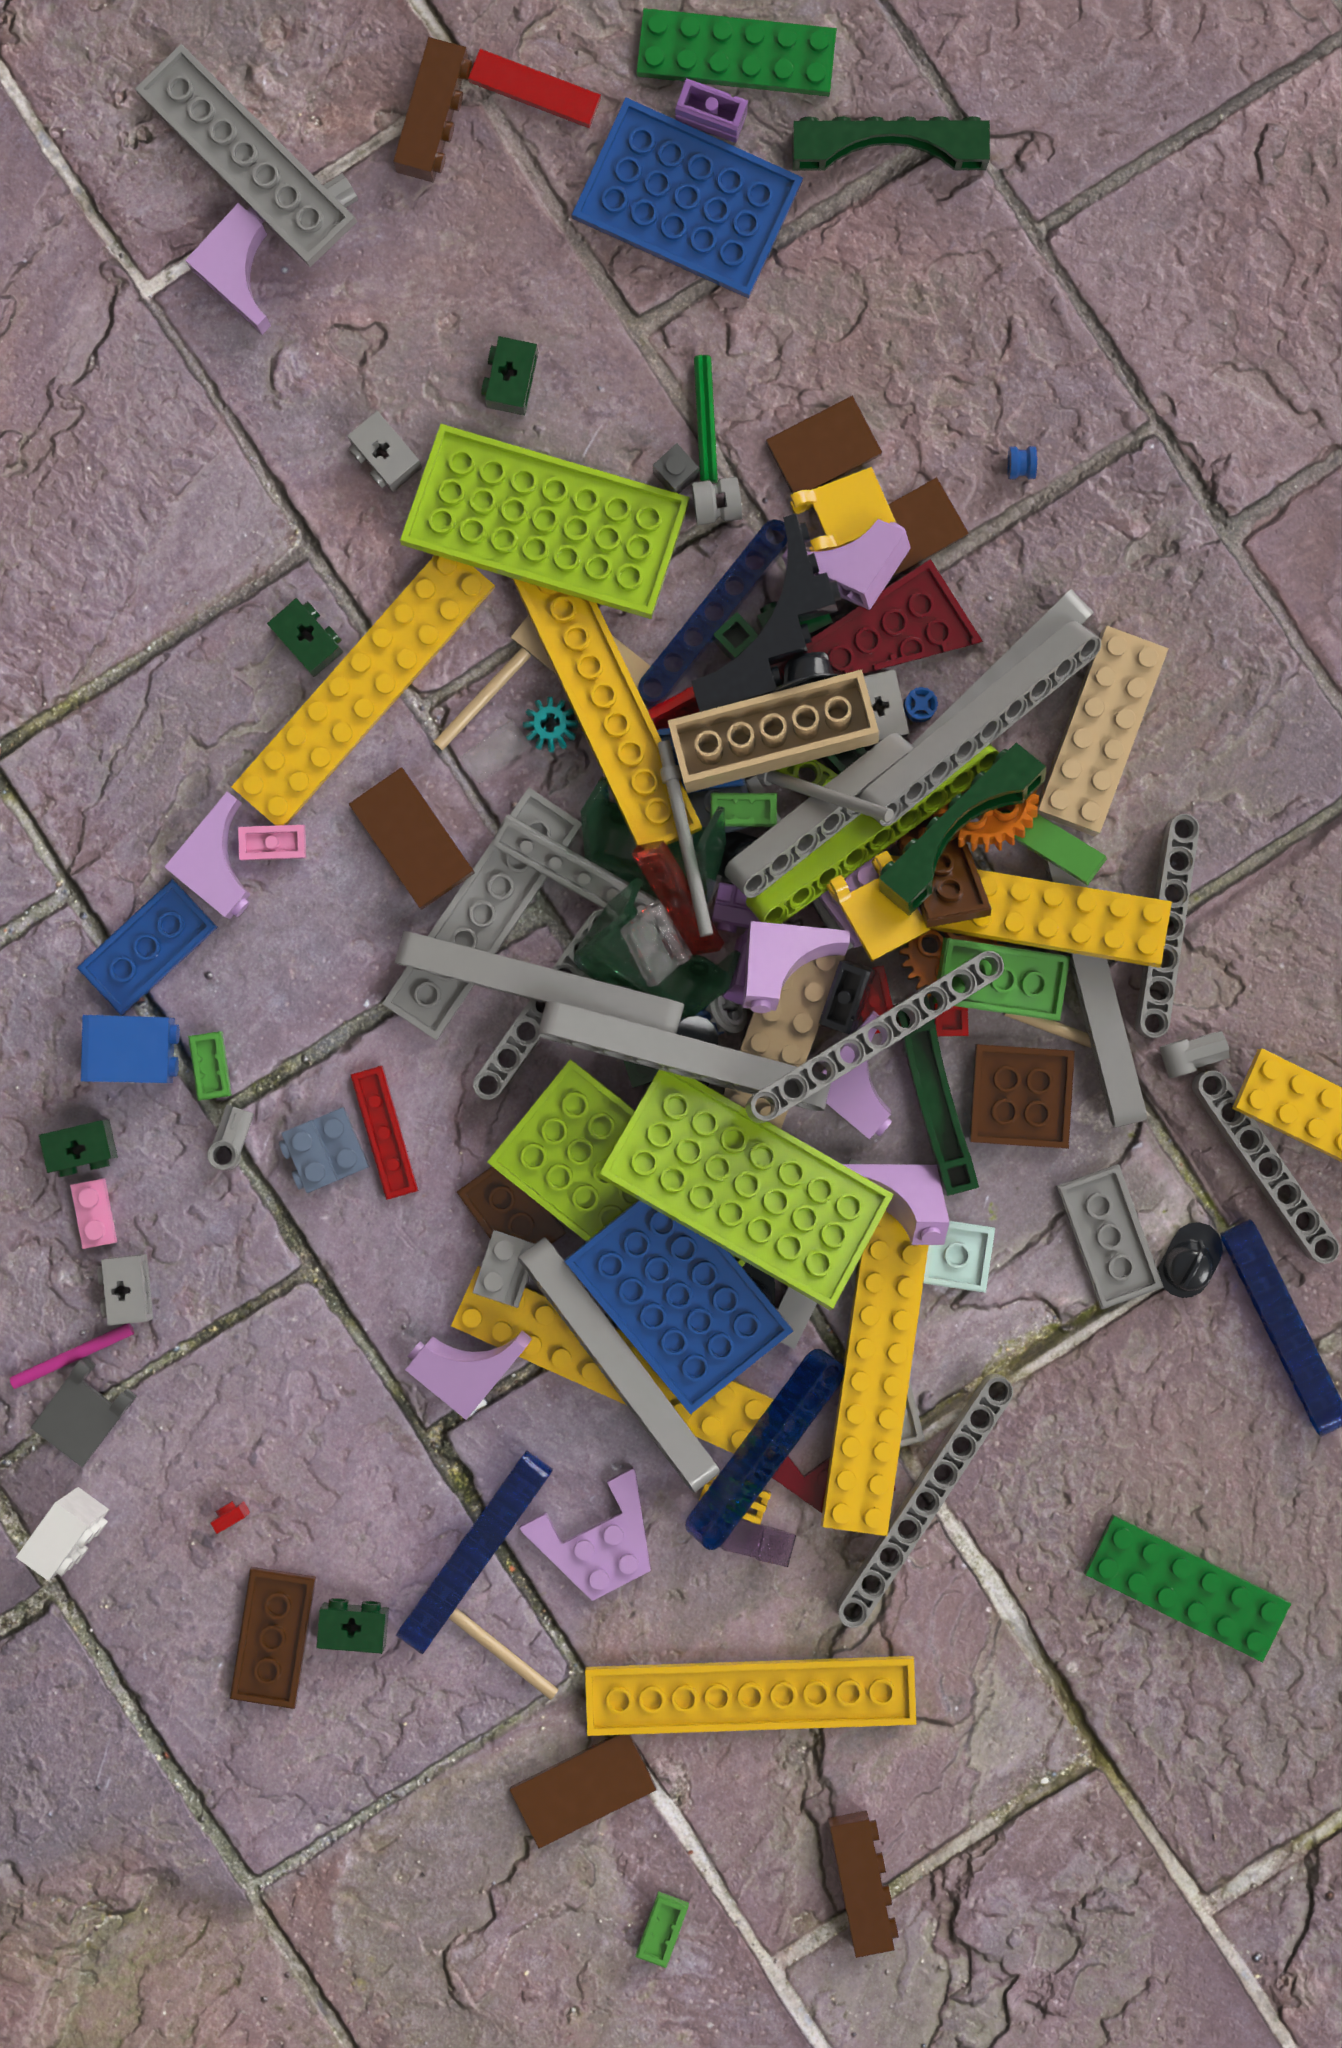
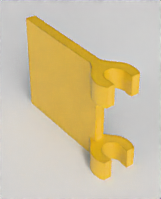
[790,467,896,552]
[826,851,930,961]

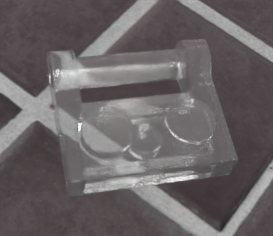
[620,899,691,987]

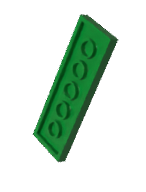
[637,8,837,97]
[1084,1514,1291,1663]

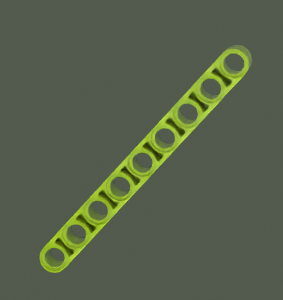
[746,744,999,924]

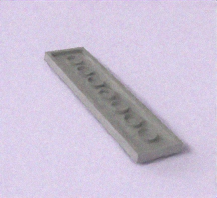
[135,44,357,267]
[382,787,583,1040]

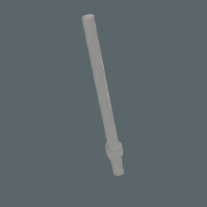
[657,740,713,937]
[751,770,894,822]

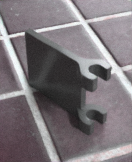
[31,1357,137,1467]

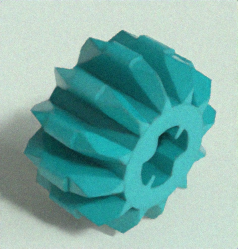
[523,696,579,753]

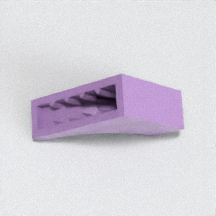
[185,203,271,335]
[782,519,911,610]
[165,791,251,919]
[743,921,850,1013]
[821,1011,892,1139]
[842,1164,949,1245]
[405,1331,532,1420]

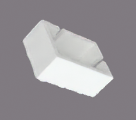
[16,1487,109,1581]

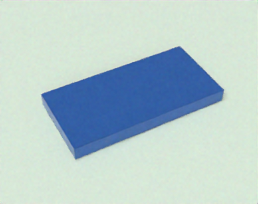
[77,879,218,1016]

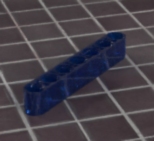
[638,519,788,706]
[1220,1219,1342,1437]
[685,1349,845,1550]
[395,1450,553,1654]

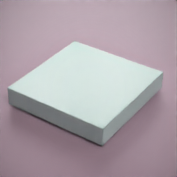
[923,1221,995,1293]

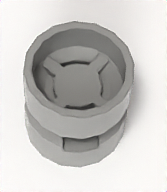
[692,477,743,525]

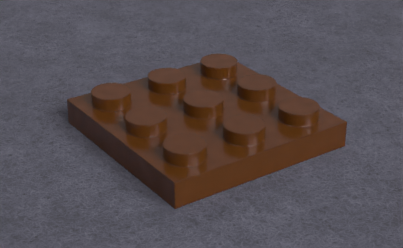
[969,1044,1075,1149]

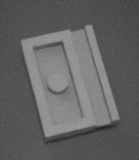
[473,1230,535,1308]

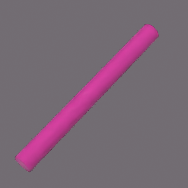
[9,1323,134,1389]

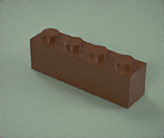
[393,37,472,183]
[828,1810,899,1958]

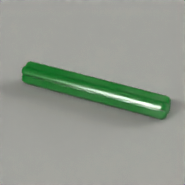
[694,355,718,484]

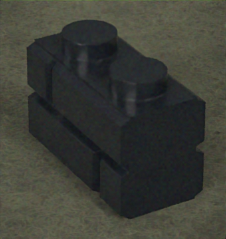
[819,960,877,1034]

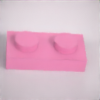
[238,825,306,861]
[70,1178,117,1249]

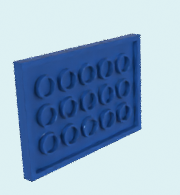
[572,97,803,299]
[564,1200,794,1414]

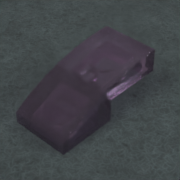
[720,1516,796,1567]

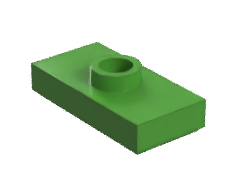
[710,793,777,827]
[188,1031,232,1101]
[635,1891,689,1968]

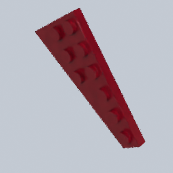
[771,559,983,683]

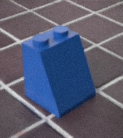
[81,1015,180,1083]

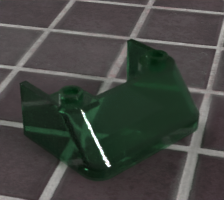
[580,776,726,909]
[574,877,741,1021]

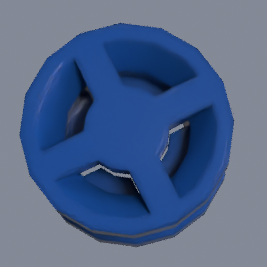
[1007,446,1037,480]
[903,687,938,723]

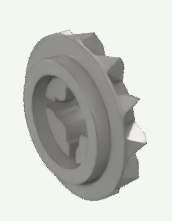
[705,983,747,1035]

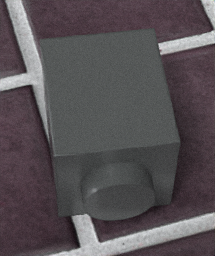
[653,443,699,494]

